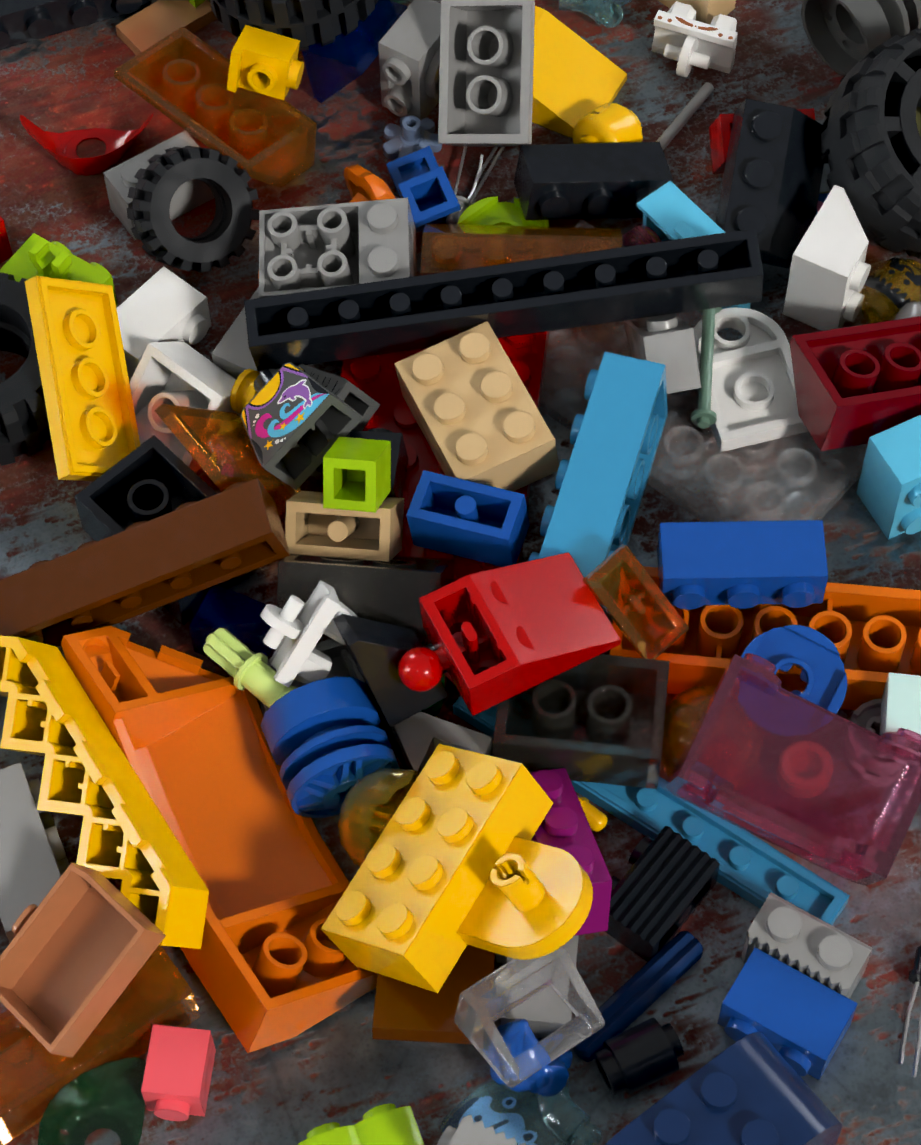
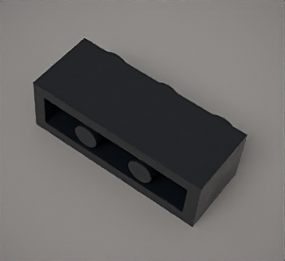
[514,142,674,220]

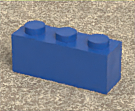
[657,520,828,610]

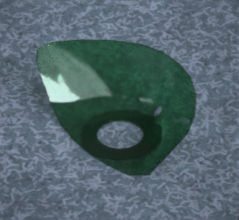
[38,1057,146,1145]

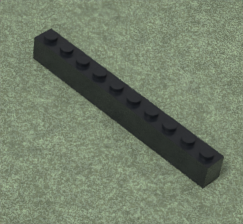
[244,228,764,372]

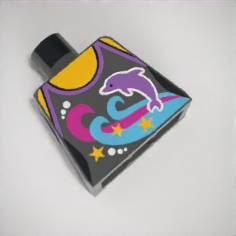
[240,362,363,490]

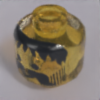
[859,257,921,323]

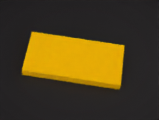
[24,276,140,481]

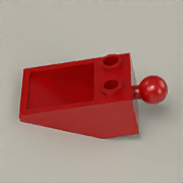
[398,552,621,716]

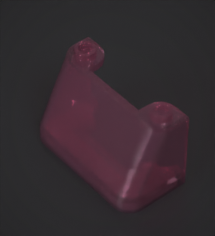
[666,653,921,885]

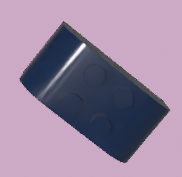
[605,1032,842,1145]

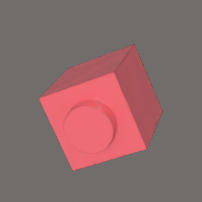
[141,1024,216,1121]

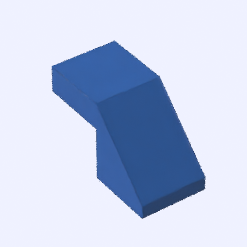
[386,146,461,228]

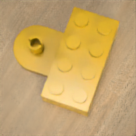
[321,744,593,993]

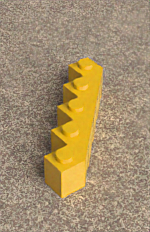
[0,635,209,949]

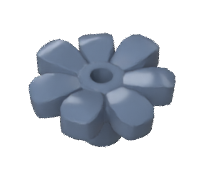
[383,116,442,160]

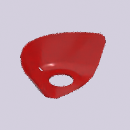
[20,112,154,176]

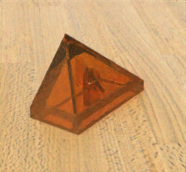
[582,544,690,664]

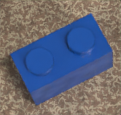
[406,470,530,567]
[717,947,858,1080]

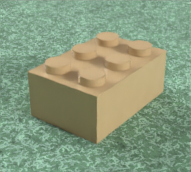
[394,321,559,492]

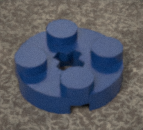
[735,625,848,736]

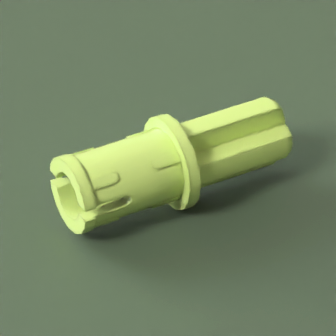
[203,628,297,708]

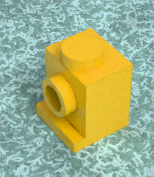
[227,25,304,100]

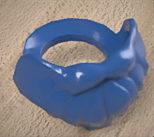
[484,1019,573,1096]

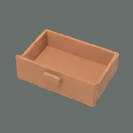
[0,863,166,1058]

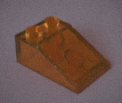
[154,404,301,524]

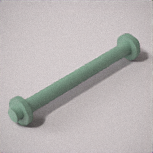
[691,307,722,429]

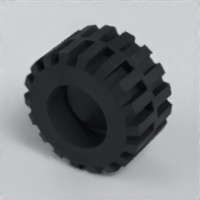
[127,146,259,272]

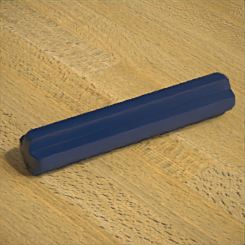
[568,931,704,1062]

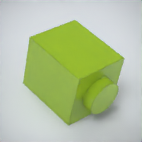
[323,437,391,513]

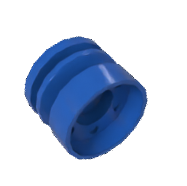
[260,676,401,818]

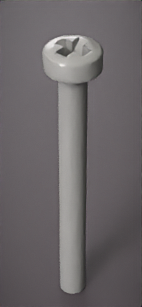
[656,82,714,150]

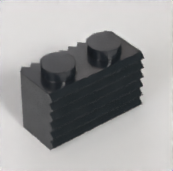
[605,826,720,962]

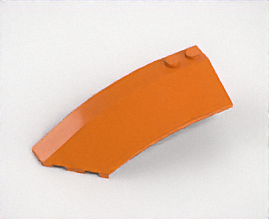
[61,625,377,1053]

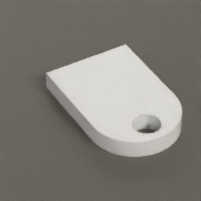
[694,307,809,452]

